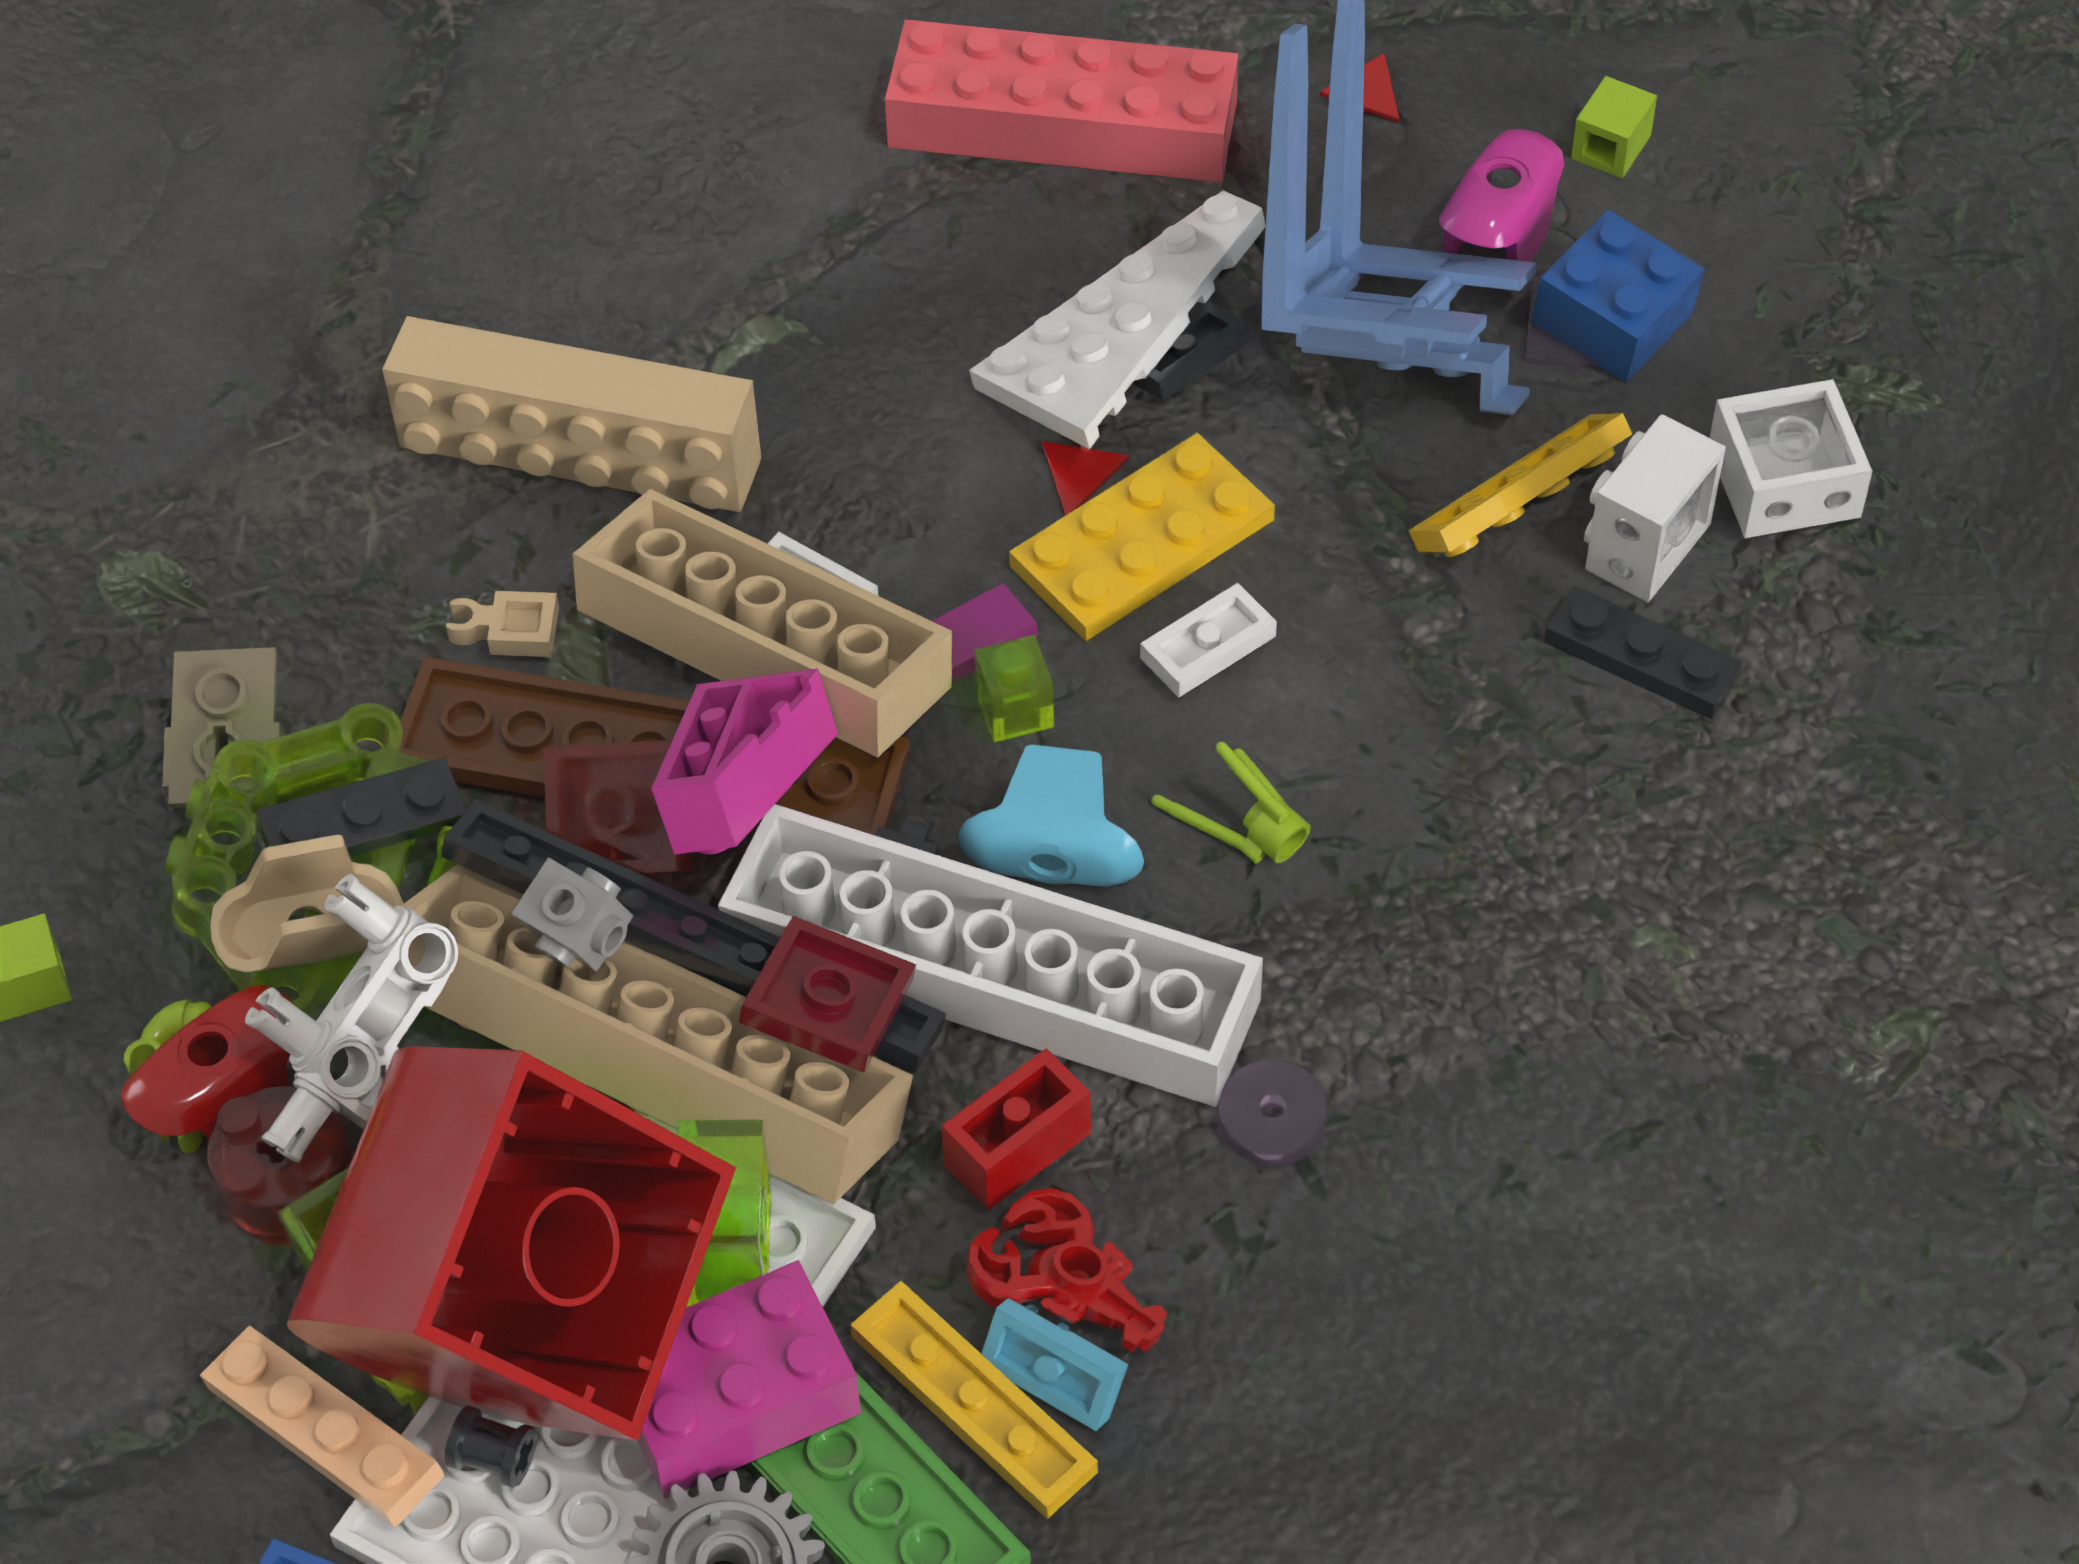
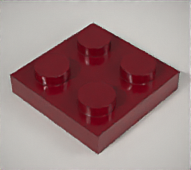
[738,916,917,1073]

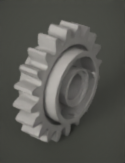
[626,1471,825,1564]

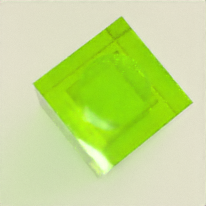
[974,634,1054,743]

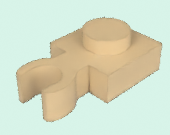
[446,591,559,657]

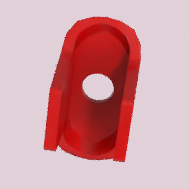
[120,984,294,1159]

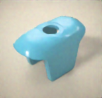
[957,745,1144,887]

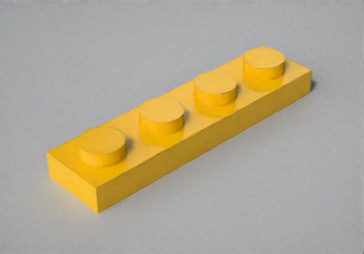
[1409,413,1632,557]
[850,1281,1098,1519]

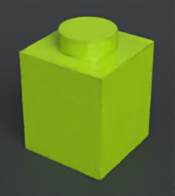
[1571,76,1657,179]
[0,913,72,1022]

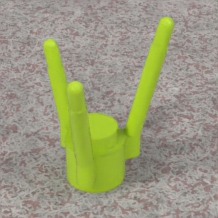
[1151,742,1311,864]

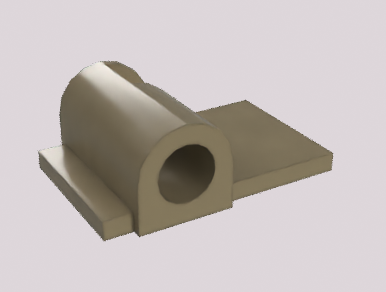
[162,647,290,809]

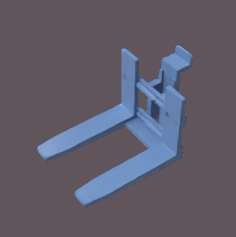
[1262,0,1536,415]

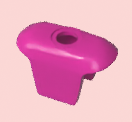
[1438,129,1564,262]

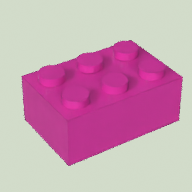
[638,1260,861,1499]

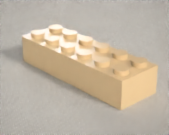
[382,316,761,513]
[573,489,952,757]

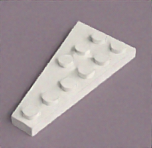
[969,191,1266,449]

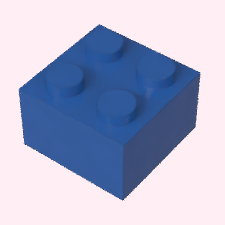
[1530,209,1705,383]

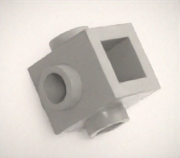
[511,857,633,972]

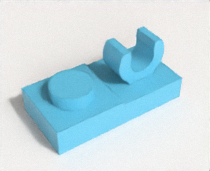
[981,1298,1129,1431]

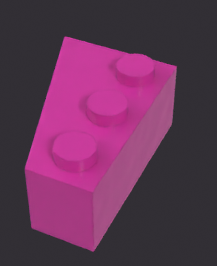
[651,668,838,855]

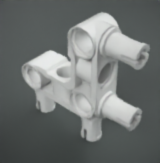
[245,874,458,1163]

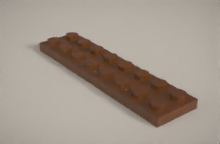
[387,656,911,835]

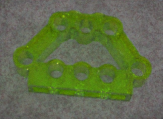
[165,703,429,1019]

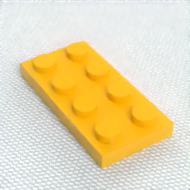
[1009,433,1275,642]

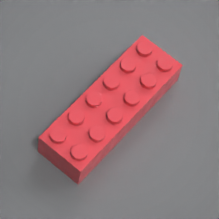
[885,19,1239,183]

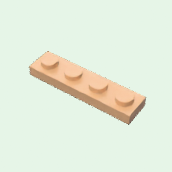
[200,1325,445,1528]

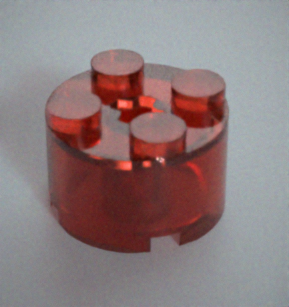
[208,1086,353,1245]

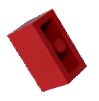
[942,1048,1091,1211]

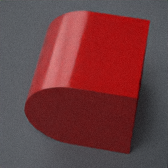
[287,1047,737,1441]

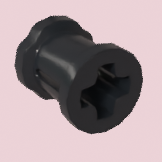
[444,1405,538,1488]

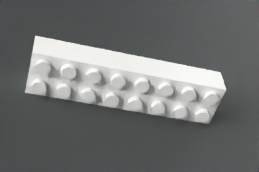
[718,804,1263,1107]

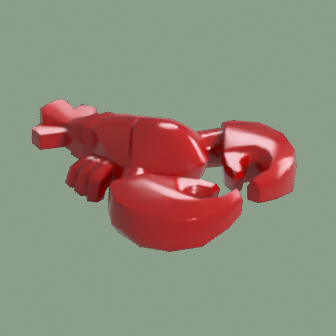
[966,1188,1168,1352]

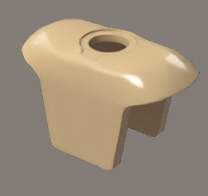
[210,835,404,972]

